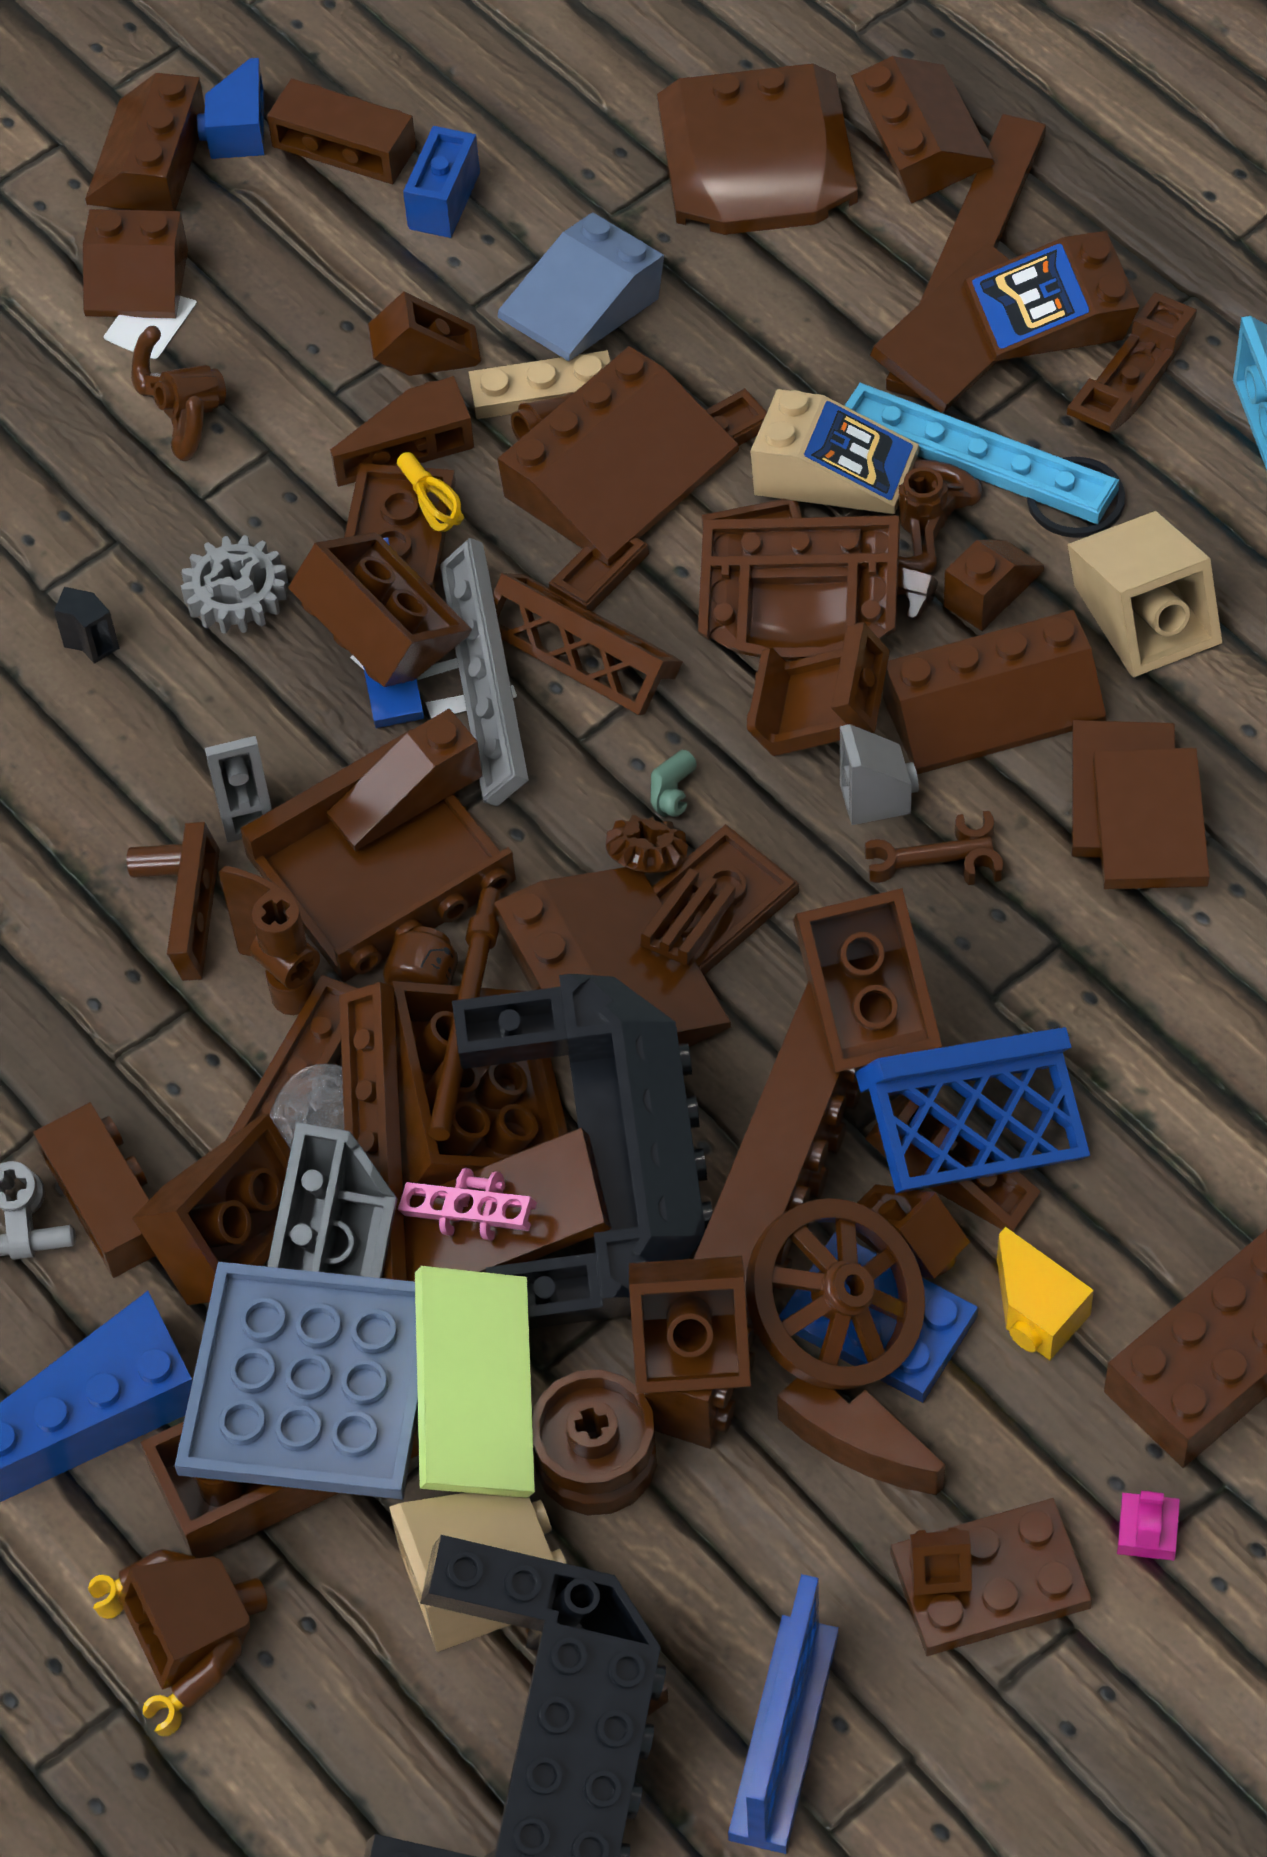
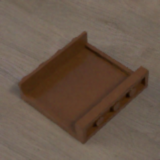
[240,729,516,982]

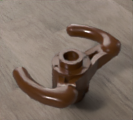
[131,326,226,461]
[898,460,982,575]

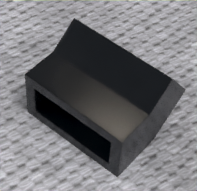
[54,587,120,664]

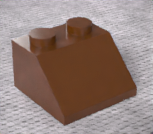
[83,209,188,319]
[629,1256,751,1394]

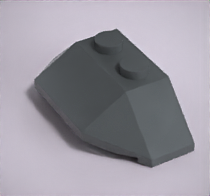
[267,1122,398,1278]

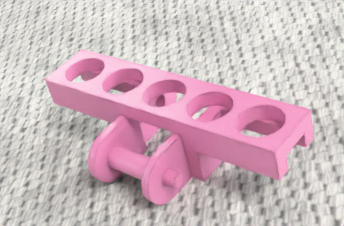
[398,1168,537,1241]

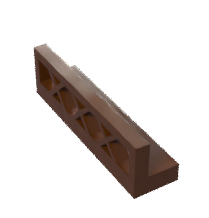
[493,573,683,715]

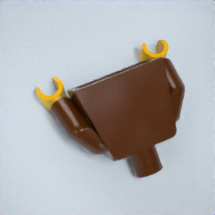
[88,1549,268,1736]

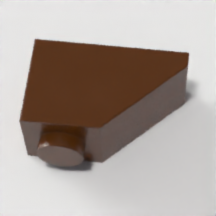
[368,291,481,376]
[944,540,1044,631]
[856,1184,970,1279]

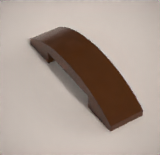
[1067,292,1197,433]

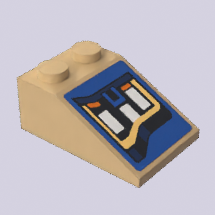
[751,389,919,514]

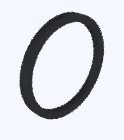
[1027,456,1125,538]

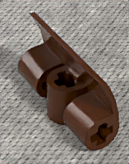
[219,866,320,1015]

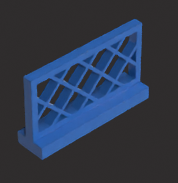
[855,1027,1090,1194]
[728,1574,839,1854]

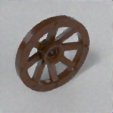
[746,1198,925,1390]

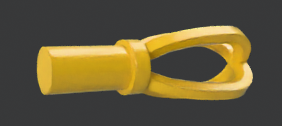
[397,452,464,532]

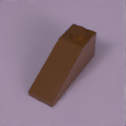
[330,376,474,487]
[327,708,482,852]
[865,1089,1041,1231]

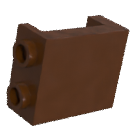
[747,622,890,756]

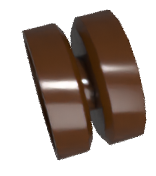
[532,1369,657,1516]

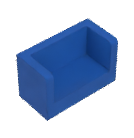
[403,126,480,238]

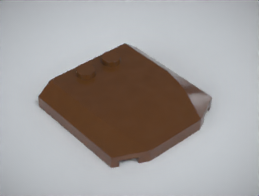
[657,63,858,235]

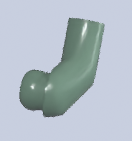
[650,750,697,817]

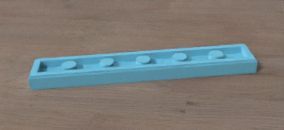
[845,383,1119,524]

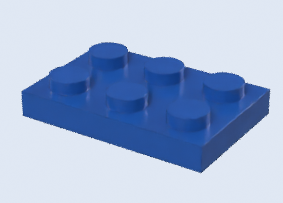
[779,1232,978,1403]

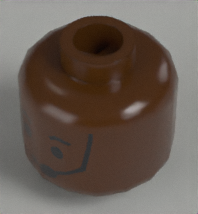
[383,926,458,985]

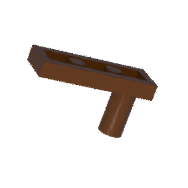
[127,822,220,981]

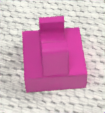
[1117,1491,1180,1561]

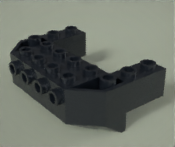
[452,974,713,1329]
[364,1535,666,1857]

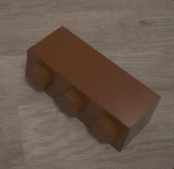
[267,78,416,185]
[33,1102,156,1278]

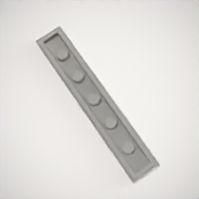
[440,538,529,806]

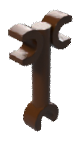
[865,811,1003,885]

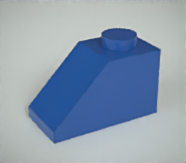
[197,58,264,159]

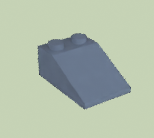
[498,212,664,361]

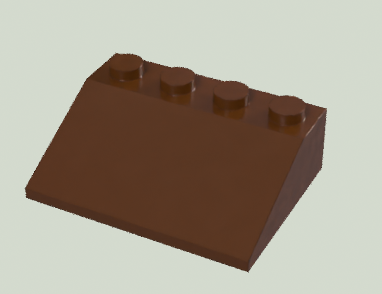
[497,346,739,566]
[494,867,731,1056]
[390,981,568,1196]

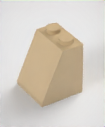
[1068,511,1222,678]
[389,1493,566,1652]

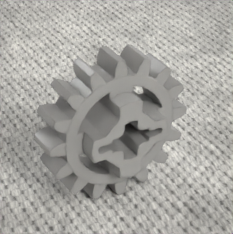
[181,535,288,634]

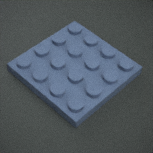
[175,1262,418,1500]

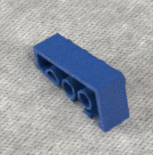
[0,1291,193,1502]

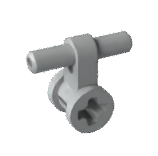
[0,1161,76,1260]

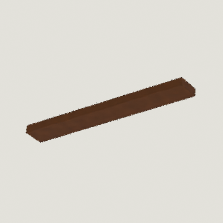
[886,114,1046,400]

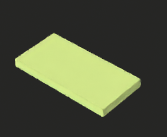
[415,1266,535,1498]

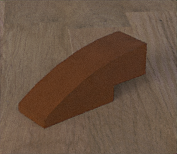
[777,1378,945,1495]

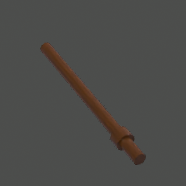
[428,887,501,1141]

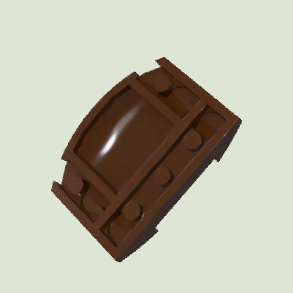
[698,516,900,661]

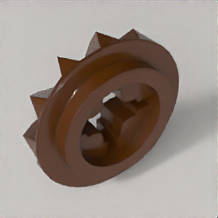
[606,815,688,873]

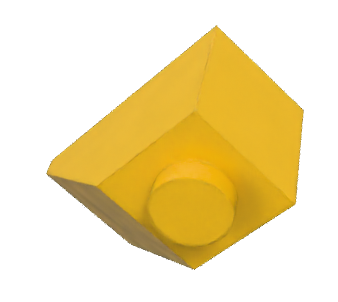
[997,1227,1094,1361]

